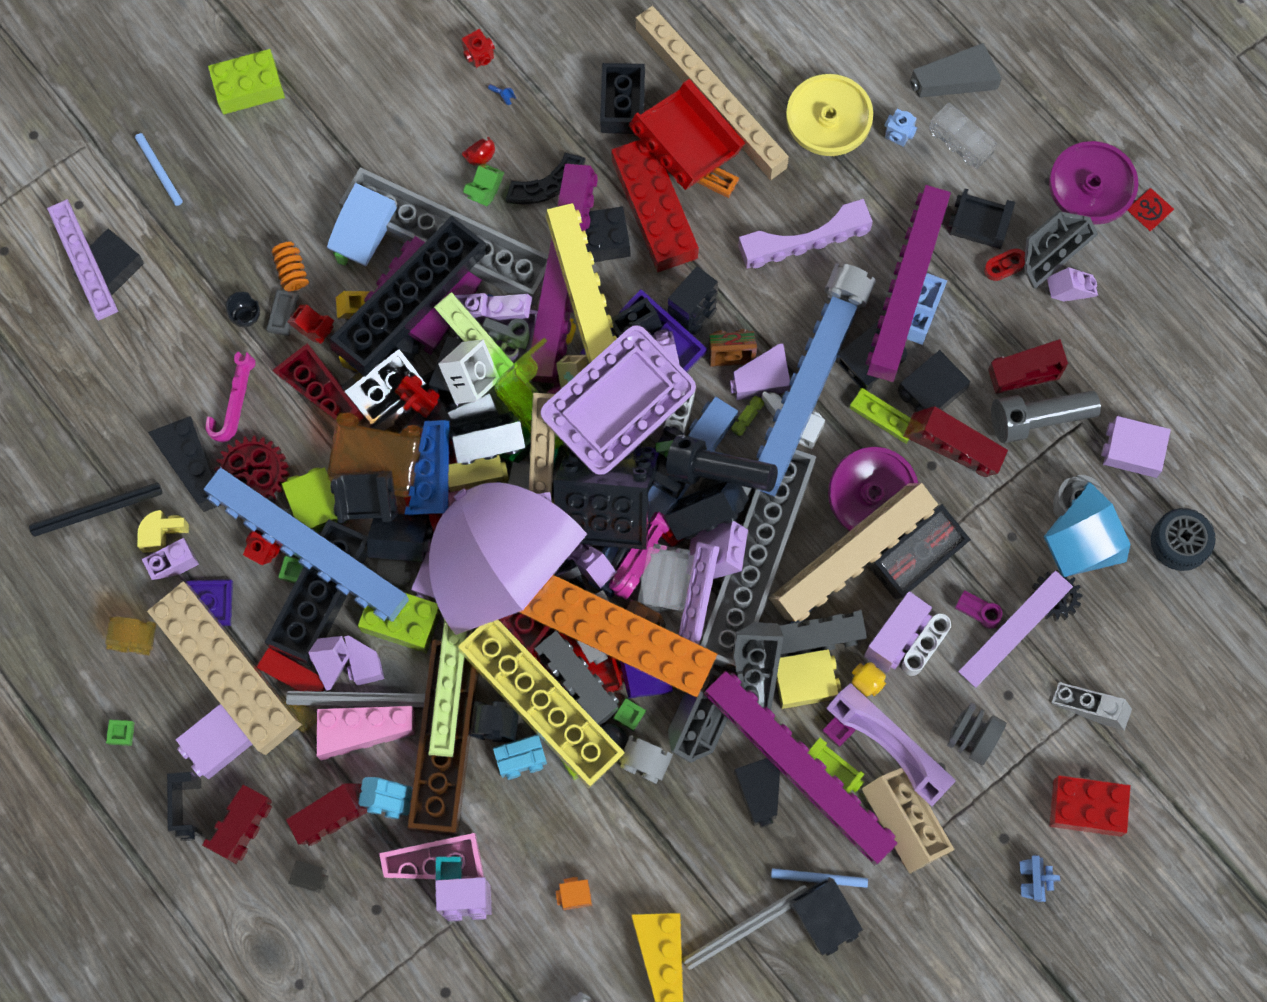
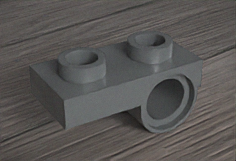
[483,318,530,350]

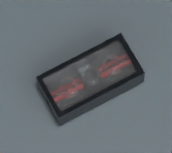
[867,504,971,599]

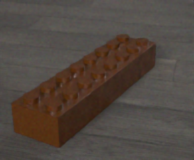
[408,640,479,836]

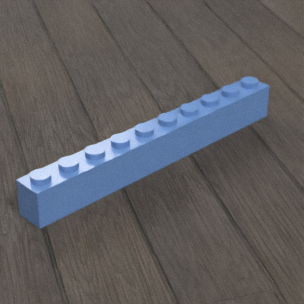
[756,297,857,496]
[588,397,738,598]
[204,467,409,622]

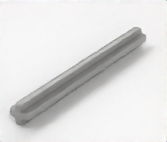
[286,691,425,708]
[683,885,808,970]

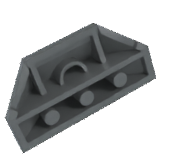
[1024,211,1098,289]
[668,668,728,763]

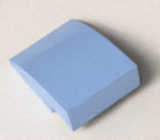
[327,183,397,266]
[907,273,947,345]

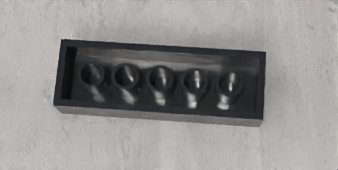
[265,519,368,667]

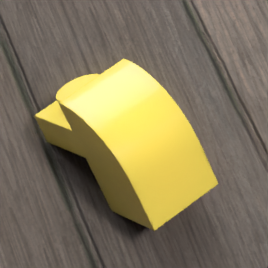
[137,510,189,553]

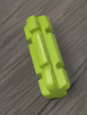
[731,396,764,436]

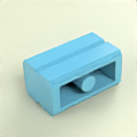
[493,734,547,780]
[358,777,413,819]

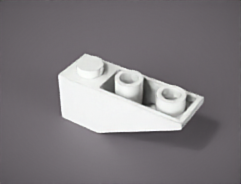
[762,391,825,450]

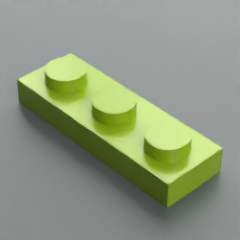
[849,388,911,444]

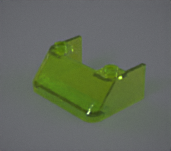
[494,337,564,450]

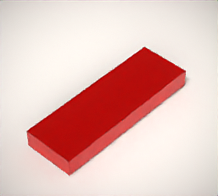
[256,647,325,692]

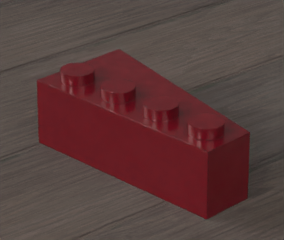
[272,343,365,430]

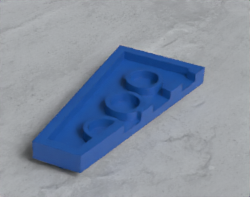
[405,420,449,515]

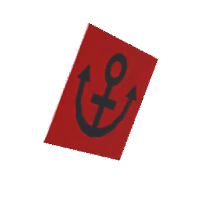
[1128,188,1175,231]

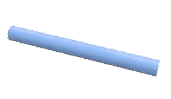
[135,133,183,206]
[771,868,868,888]

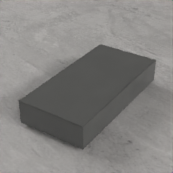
[266,289,299,336]

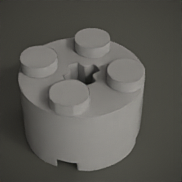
[825,263,876,311]
[1053,475,1103,518]
[618,735,673,784]

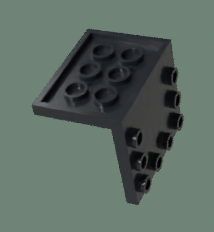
[554,447,661,550]

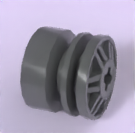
[947,702,1007,766]

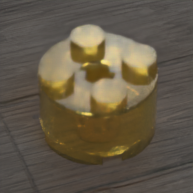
[105,616,157,656]

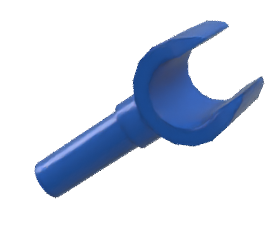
[488,84,517,105]

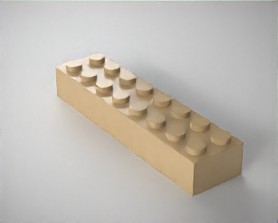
[768,483,938,622]
[147,581,302,755]

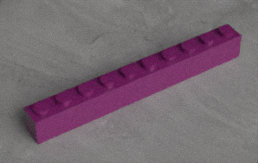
[526,164,598,384]
[865,185,951,382]
[704,671,898,866]

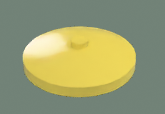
[786,74,873,156]

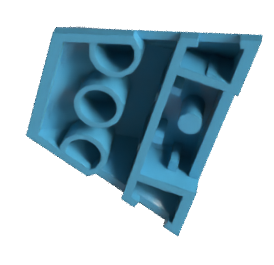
[1044,482,1131,577]

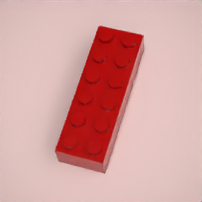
[611,139,699,273]

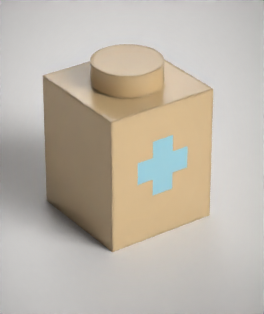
[556,355,588,389]

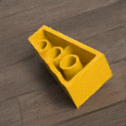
[632,913,683,1002]

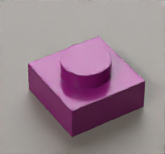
[822,717,856,748]

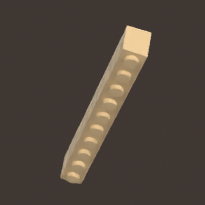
[636,6,789,180]

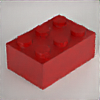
[1049,775,1131,837]

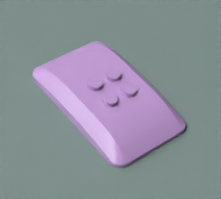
[541,325,696,475]

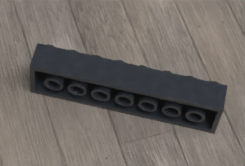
[330,216,486,377]

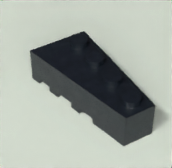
[148,416,221,512]

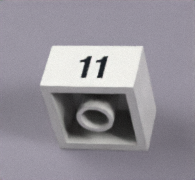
[438,339,500,404]

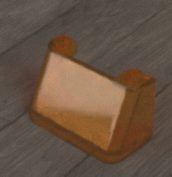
[328,413,423,497]

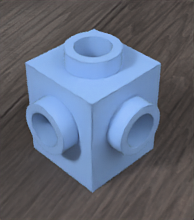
[884,109,917,147]

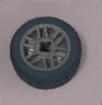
[1151,508,1216,571]

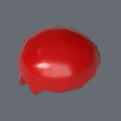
[461,137,495,166]

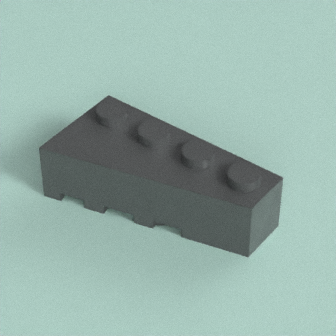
[779,610,867,658]
[534,631,619,726]

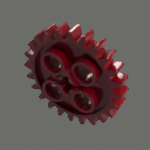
[214,435,289,500]

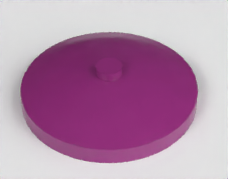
[1049,141,1139,225]
[828,447,918,531]

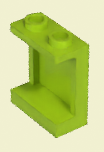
[282,467,346,533]
[808,738,864,794]

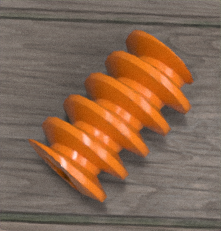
[271,242,309,291]

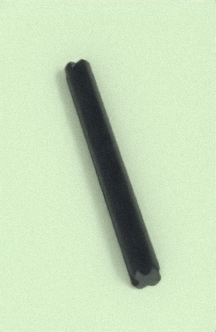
[29,482,162,537]

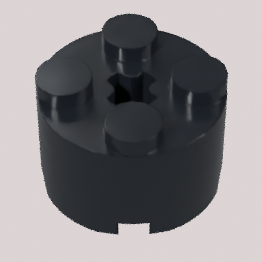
[469,701,519,743]

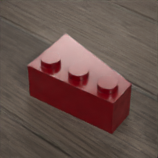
[988,339,1068,394]
[286,783,368,846]
[202,785,272,864]

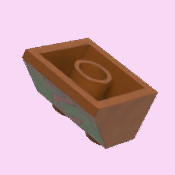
[709,329,757,367]

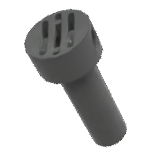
[991,391,1101,443]

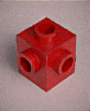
[461,29,495,68]
[243,530,281,565]

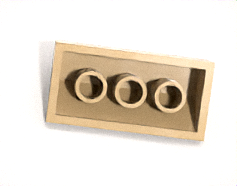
[862,768,955,874]

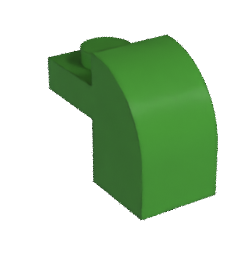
[463,164,504,206]

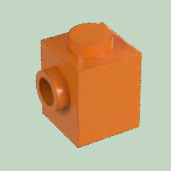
[556,877,592,910]

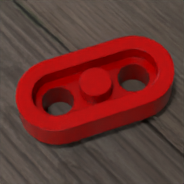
[984,248,1025,281]

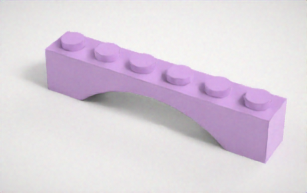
[738,199,873,269]
[826,683,956,806]

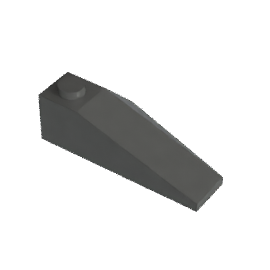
[733,622,784,710]

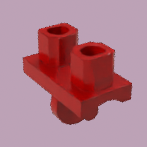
[395,375,439,418]

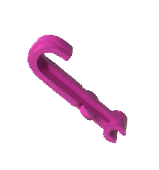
[206,352,256,442]
[609,511,670,599]

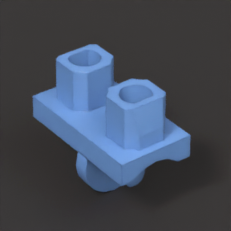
[1020,856,1060,902]

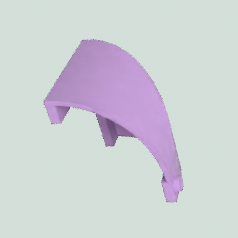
[429,483,587,635]

